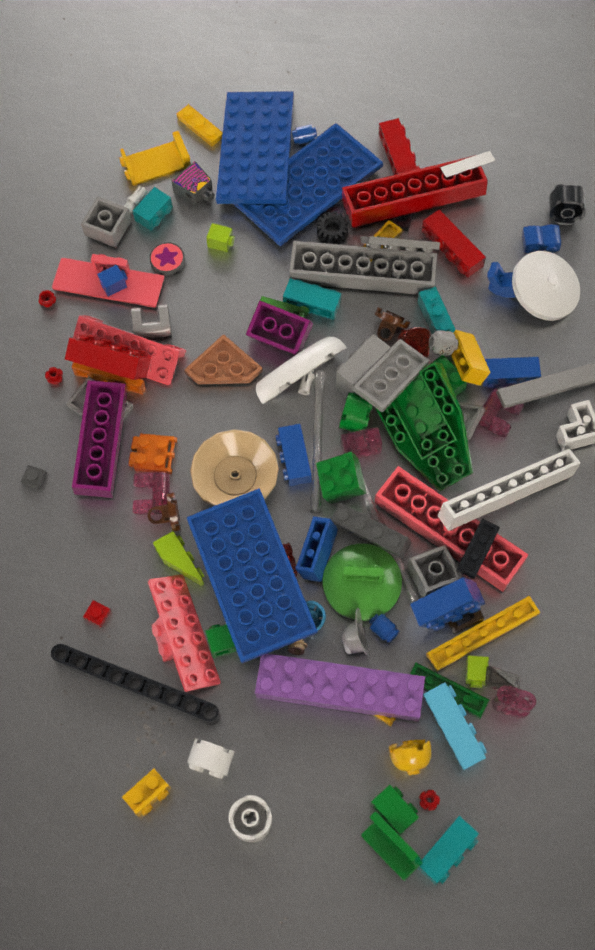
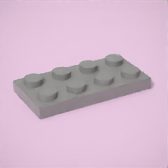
[361,235,440,253]
[353,339,430,413]

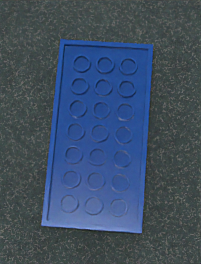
[216,91,294,204]
[234,123,383,246]
[186,488,318,663]

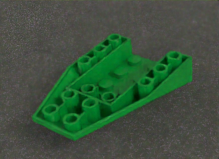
[376,362,473,491]

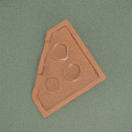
[184,334,263,384]

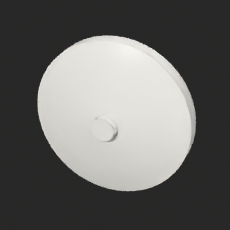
[512,251,580,321]

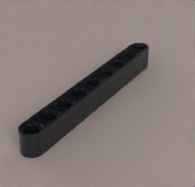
[51,644,220,725]

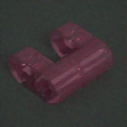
[478,389,524,437]
[132,472,170,515]
[491,685,536,719]

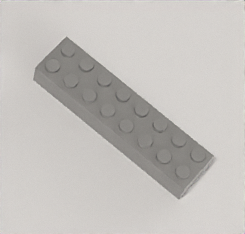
[289,241,437,295]

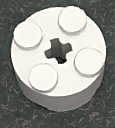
[187,738,235,779]
[229,795,272,842]

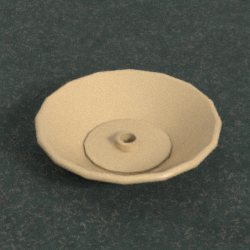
[190,429,279,506]

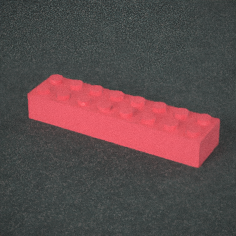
[374,466,528,592]

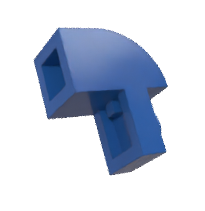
[487,262,516,298]

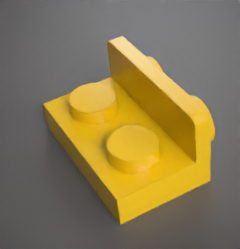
[122,768,171,817]

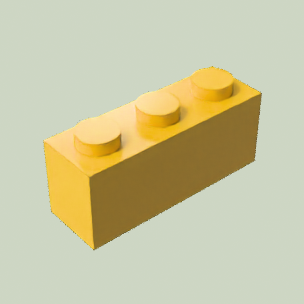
[451,330,491,386]

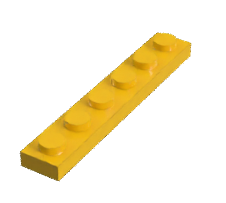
[426,596,540,672]

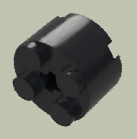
[549,184,586,225]

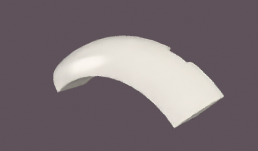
[256,337,347,404]

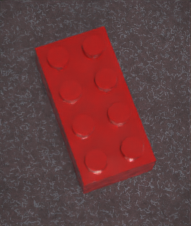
[64,334,151,380]

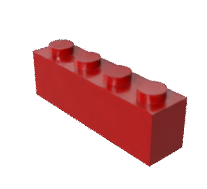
[378,118,420,175]
[422,209,486,278]

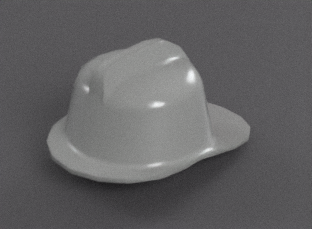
[342,608,370,656]

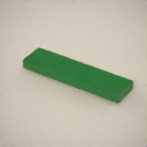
[410,662,490,719]

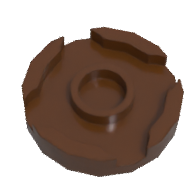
[375,307,411,342]
[147,492,181,532]

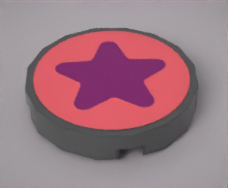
[149,242,185,276]

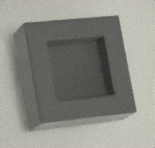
[21,465,47,490]

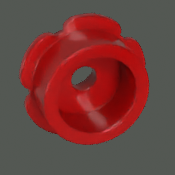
[38,290,56,307]
[45,367,63,385]
[419,789,440,811]

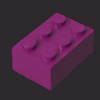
[245,300,313,356]

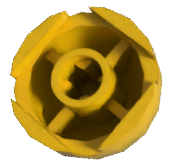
[389,739,431,775]

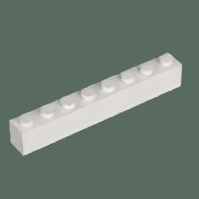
[437,448,580,531]

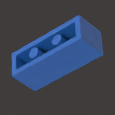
[482,357,541,388]
[275,424,312,487]
[295,516,338,582]

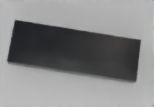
[456,518,500,579]

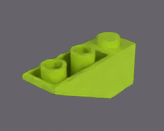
[153,531,205,586]

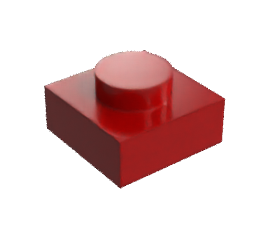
[83,600,111,627]

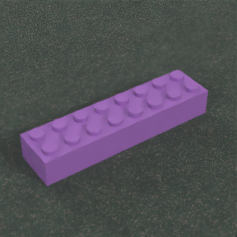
[255,654,425,722]

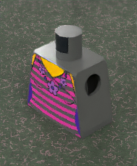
[171,161,215,204]

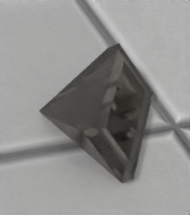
[485,666,521,696]

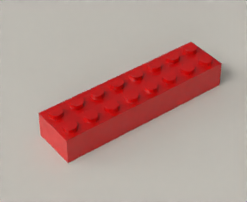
[342,155,488,228]

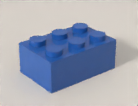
[410,577,486,631]

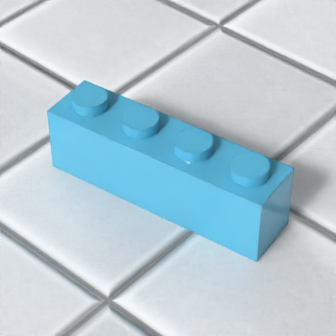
[423,683,487,770]

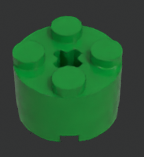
[339,392,373,434]

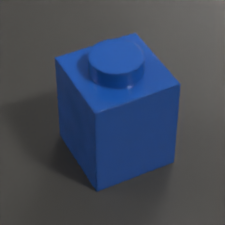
[97,265,128,297]

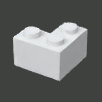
[556,400,595,451]

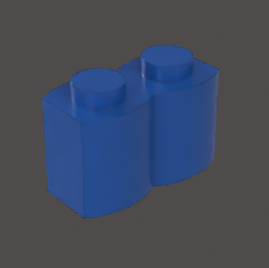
[522,225,561,253]

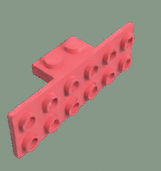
[52,254,164,308]
[148,574,221,692]

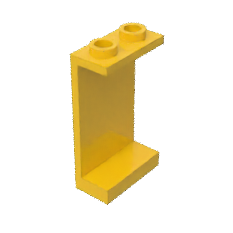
[119,130,191,186]

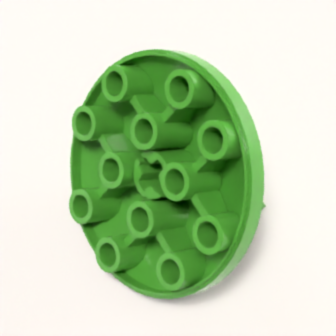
[323,543,402,621]

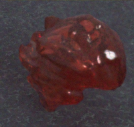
[398,327,431,358]

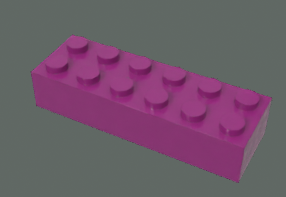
[72,380,127,498]

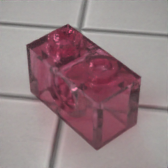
[340,427,382,458]

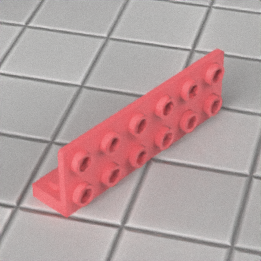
[73,315,186,386]

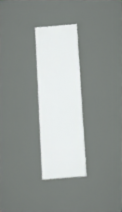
[440,151,496,177]

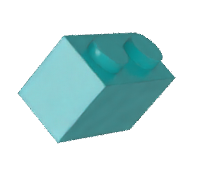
[133,187,173,231]

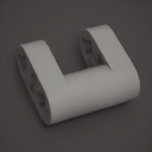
[131,304,172,339]

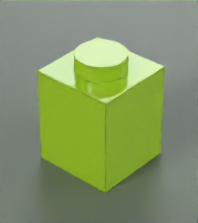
[206,223,235,252]
[465,655,489,688]

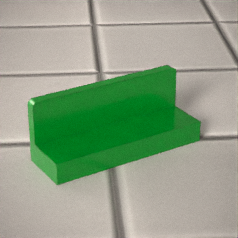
[361,811,422,881]

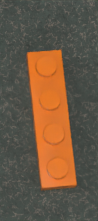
[71,362,146,395]

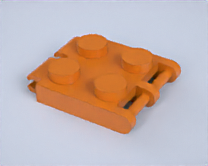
[128,433,178,474]

